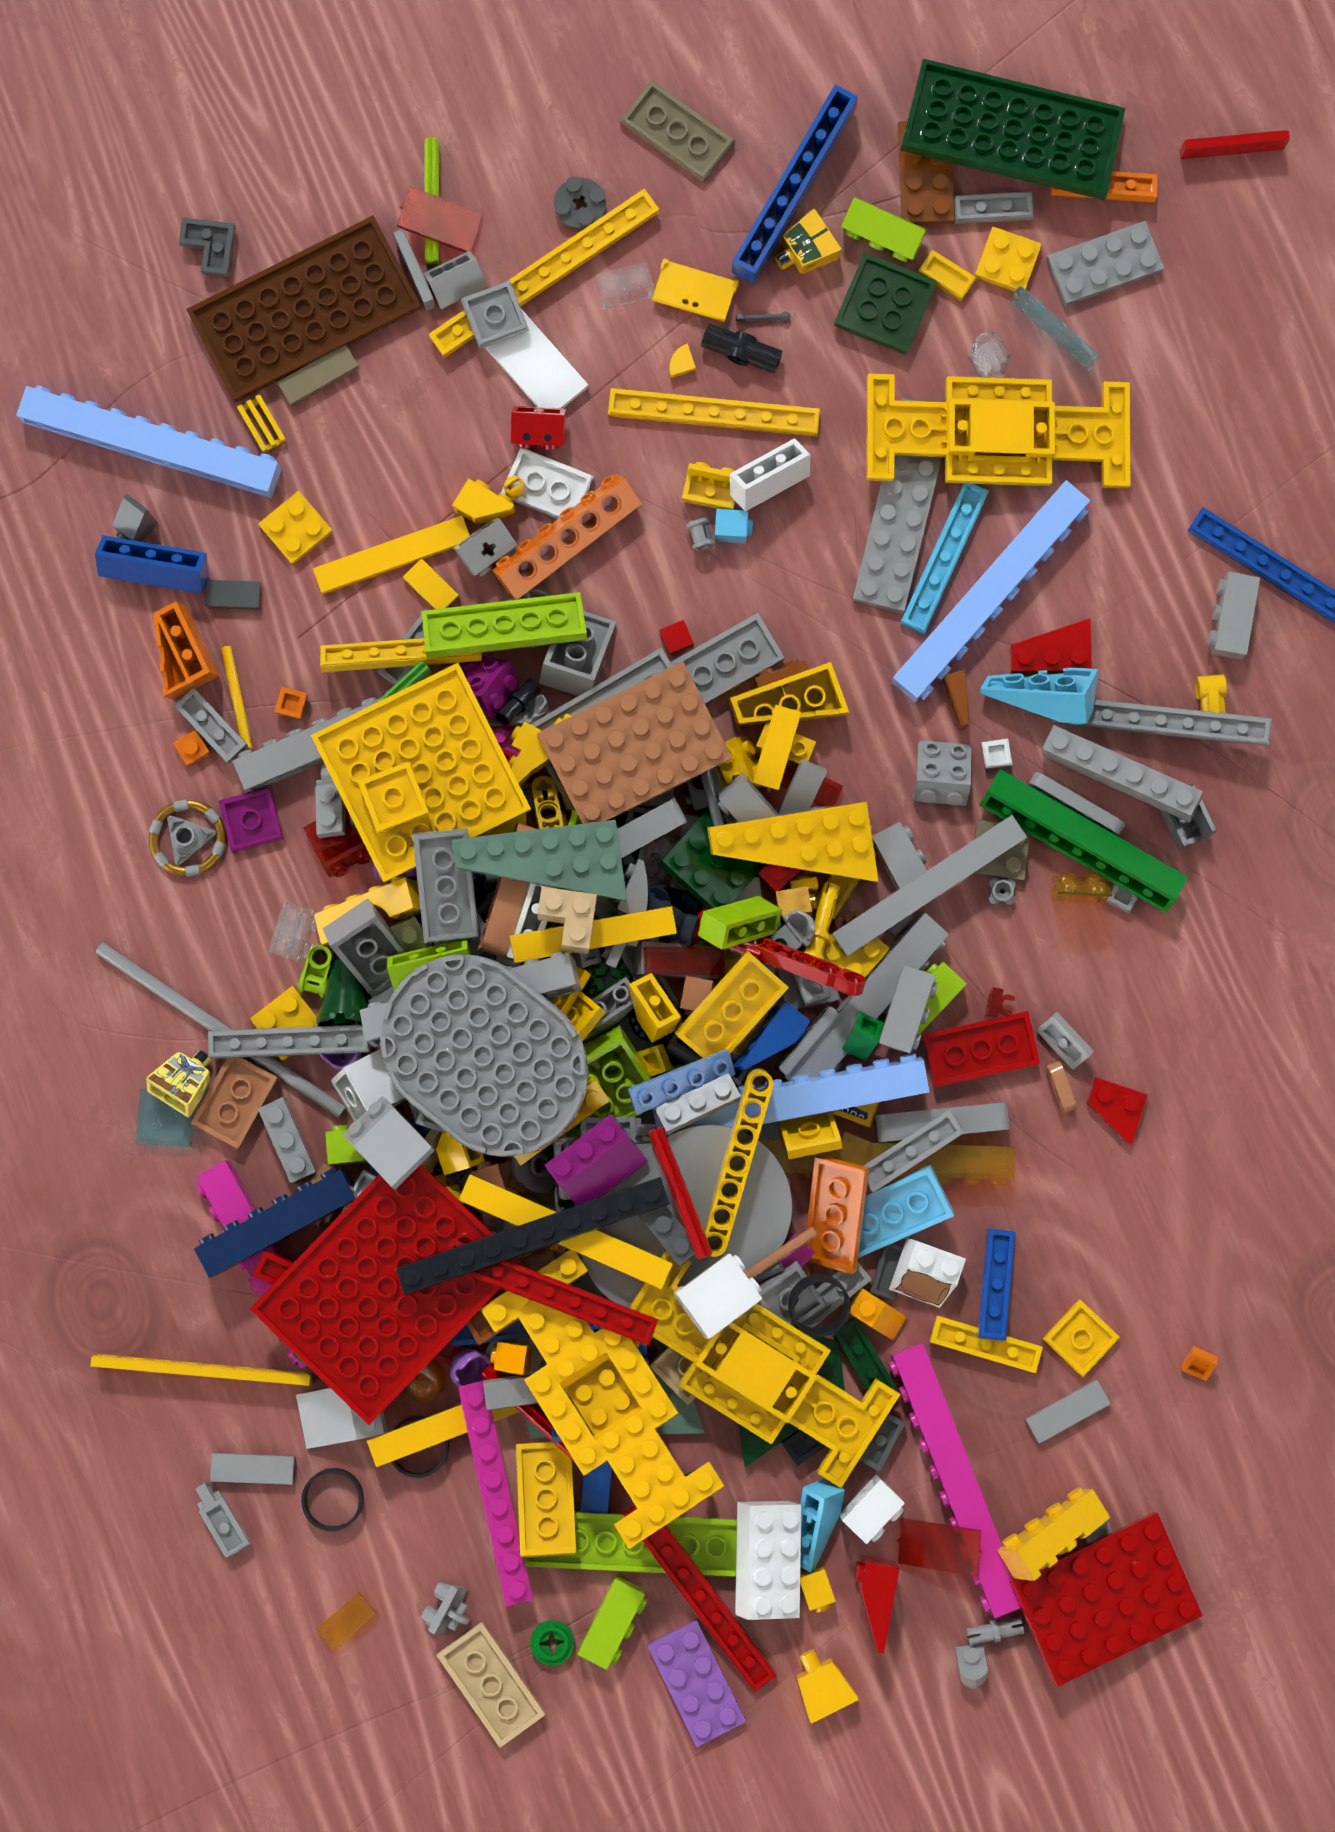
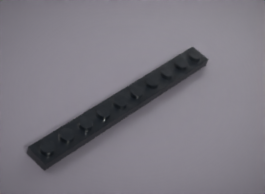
[396,1177,670,1296]

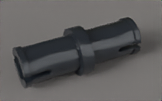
[496,679,541,726]

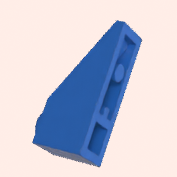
[733,1001,810,1071]

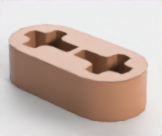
[1046,1061,1077,1114]

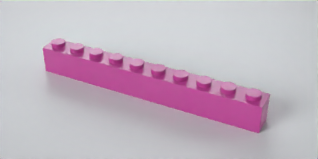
[889,1342,1021,1618]

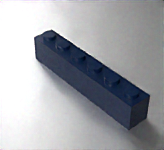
[194,1167,358,1278]

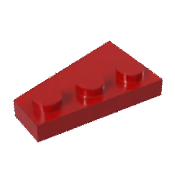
[1010,618,1092,673]

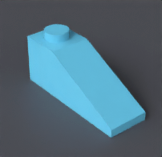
[800,1478,845,1573]

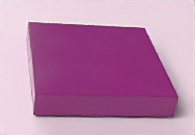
[219,787,284,853]

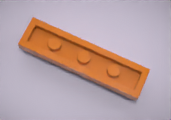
[1051,171,1158,203]

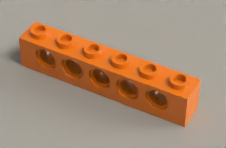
[492,474,642,600]

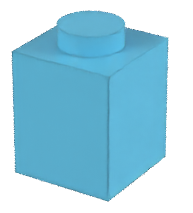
[714,509,753,543]

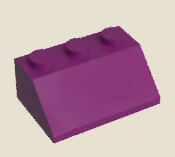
[544,1114,648,1205]

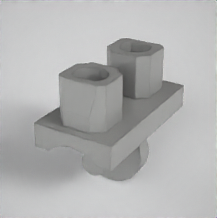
[421,1582,470,1635]

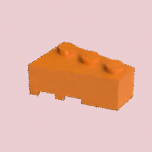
[153,601,220,700]

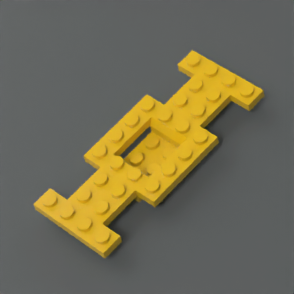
[866,374,1130,489]
[480,1249,725,1549]
[629,1249,900,1488]

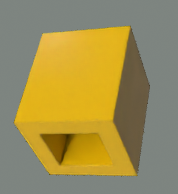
[800,1566,836,1613]

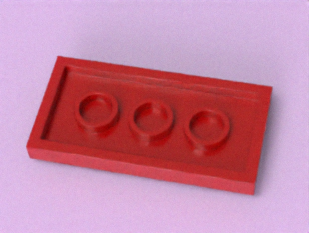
[922,1011,1041,1087]

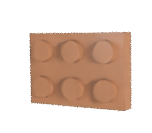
[191,1058,279,1149]

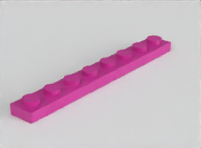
[457,1380,533,1606]

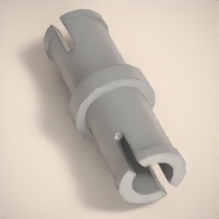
[966,1616,1024,1646]

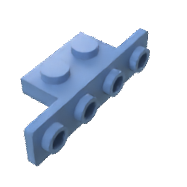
[628,1049,735,1114]

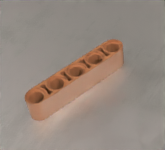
[478,823,536,958]

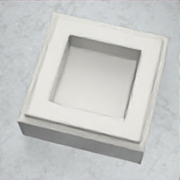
[981,739,1012,770]

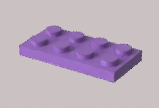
[647,1619,746,1747]

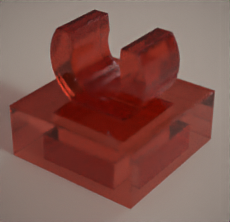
[985,987,1015,1017]

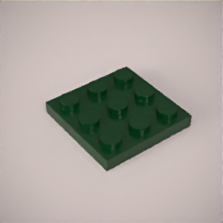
[834,252,937,355]
[659,808,766,910]

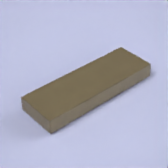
[277,345,359,407]

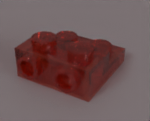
[303,806,372,877]

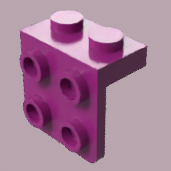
[459,656,519,720]

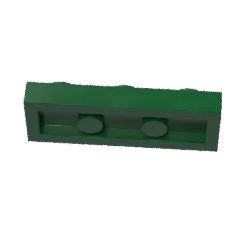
[834,1317,898,1391]

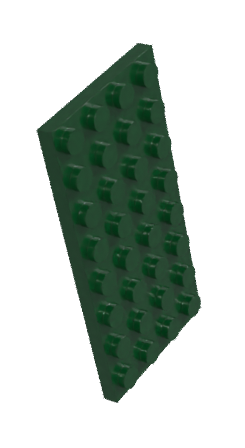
[900,59,1126,201]

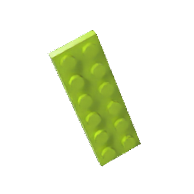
[421,592,587,659]

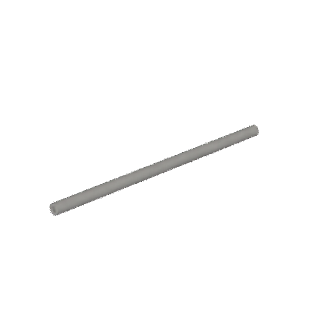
[95,942,346,1118]

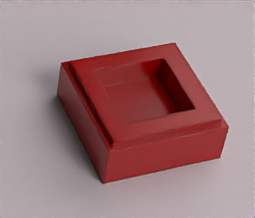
[659,619,694,655]

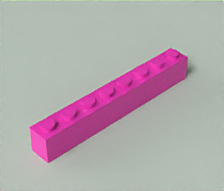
[196,1160,307,1369]

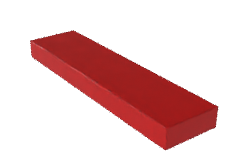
[1180,130,1290,159]

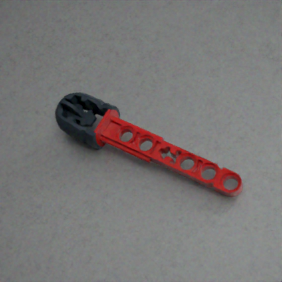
[646,885,866,996]

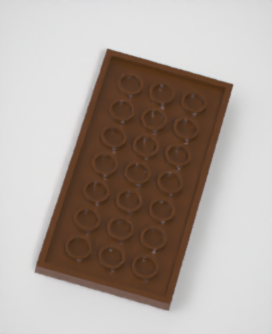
[186,215,422,403]

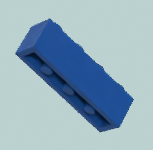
[95,535,209,594]

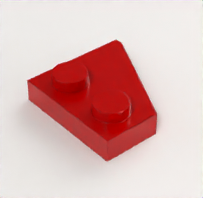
[1086,1077,1148,1144]

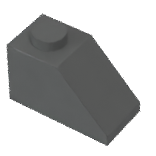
[112,494,158,542]

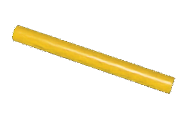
[221,646,253,751]

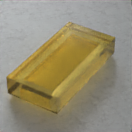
[316,1592,377,1651]

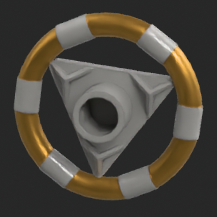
[148,799,226,877]

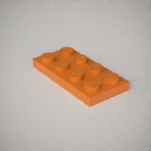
[806,1155,869,1274]

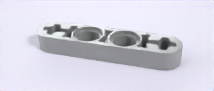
[1028,772,1125,837]

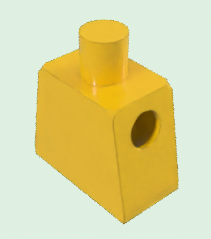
[796,1649,858,1724]

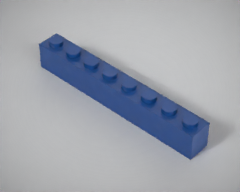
[731,84,858,284]

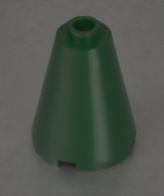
[316,958,368,1027]

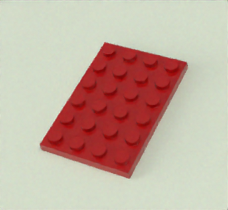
[1009,1512,1203,1687]

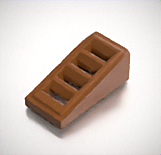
[942,669,969,730]

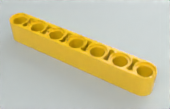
[703,1069,773,1257]

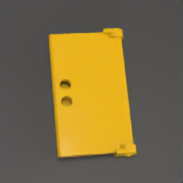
[652,258,739,322]

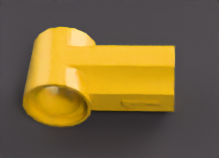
[1195,674,1227,713]

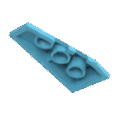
[980,668,1099,725]

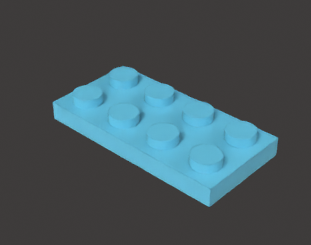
[858,1165,955,1258]

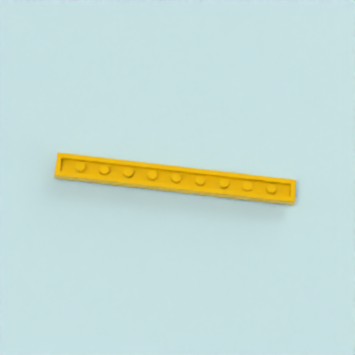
[429,189,659,358]

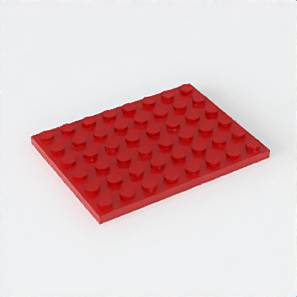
[250,1164,524,1425]

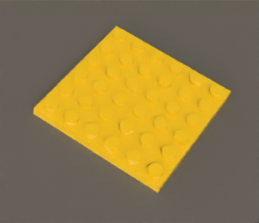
[311,663,531,883]

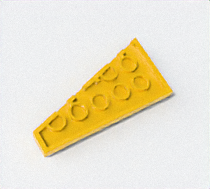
[707,802,879,882]

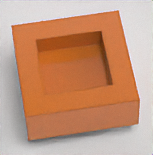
[274,687,308,720]
[173,729,211,767]
[1181,1346,1219,1381]

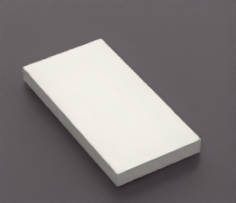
[485,309,589,409]

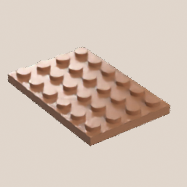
[537,661,732,824]

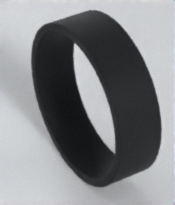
[788,1274,851,1337]
[391,1415,449,1478]
[301,1468,364,1531]

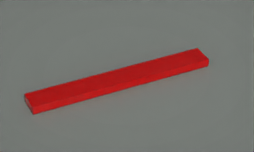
[447,1239,659,1346]
[623,1504,777,1692]

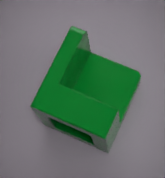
[842,1012,884,1061]

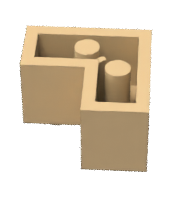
[538,887,597,954]

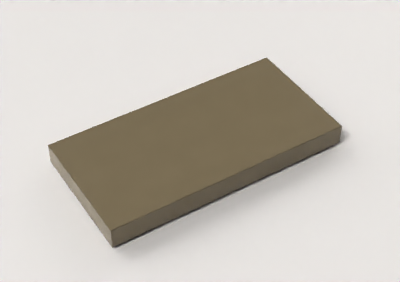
[620,80,735,183]

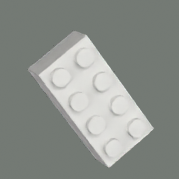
[735,1501,801,1620]

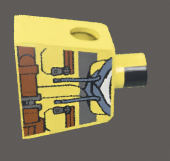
[146,1050,211,1118]

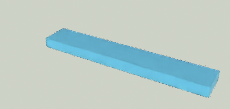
[900,484,989,634]

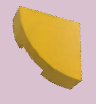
[669,343,696,378]

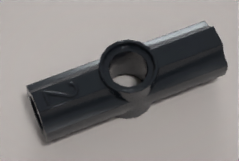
[701,323,783,374]

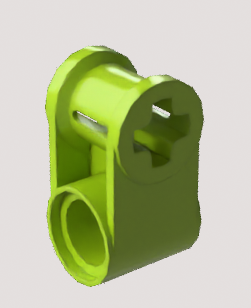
[298,945,335,998]

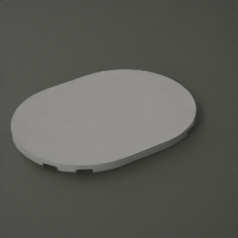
[380,954,588,1157]
[581,1124,792,1308]

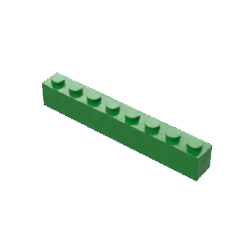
[979,769,1188,913]

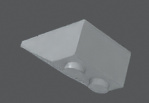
[539,611,616,696]
[322,898,406,998]
[343,1096,435,1190]
[296,1387,388,1449]

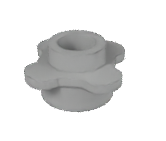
[988,878,1016,905]

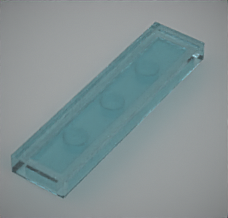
[1011,286,1099,370]

